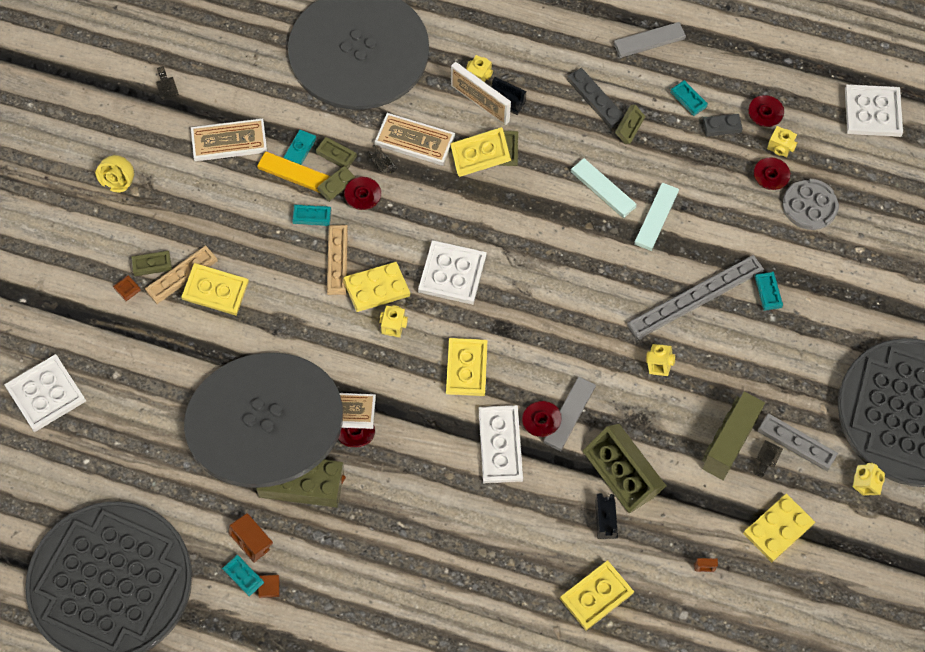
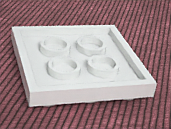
[845,84,903,137]
[418,240,487,305]
[4,354,86,432]

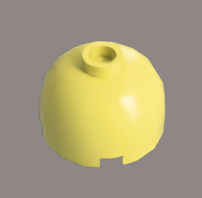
[95,155,134,193]

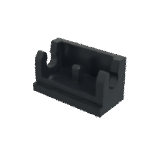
[492,77,527,115]
[595,493,618,539]

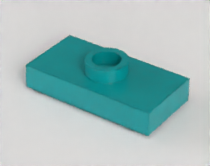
[670,80,708,116]
[283,130,316,165]
[292,205,332,226]
[755,272,783,311]
[222,554,264,597]

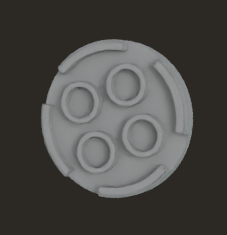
[783,179,839,230]

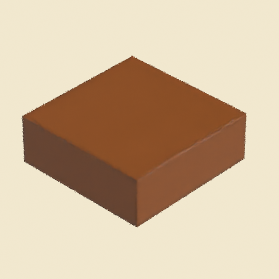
[113,275,141,301]
[694,558,718,572]
[258,575,280,598]

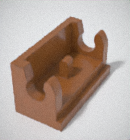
[229,513,273,563]

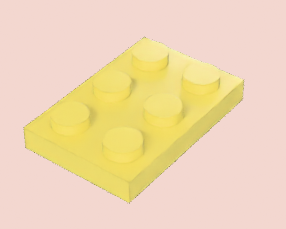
[450,127,511,177]
[343,262,410,312]
[182,263,249,316]
[446,338,488,396]
[743,493,815,563]
[560,560,634,631]

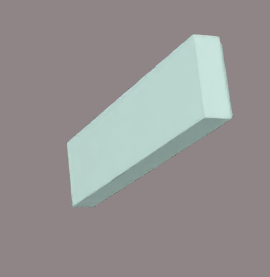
[571,158,637,218]
[634,183,679,251]

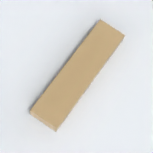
[327,225,348,295]
[145,245,218,304]

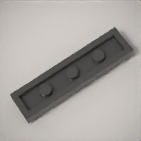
[567,67,624,129]

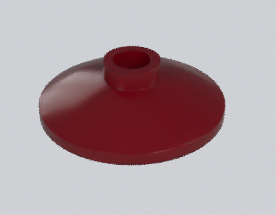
[748,95,784,127]
[754,157,791,190]
[344,177,381,210]
[522,401,562,437]
[338,425,375,447]

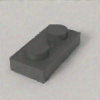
[703,114,743,137]

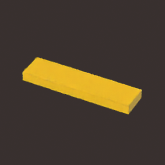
[257,151,331,193]

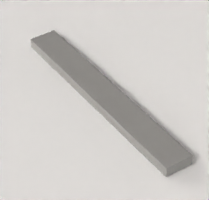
[627,255,764,340]

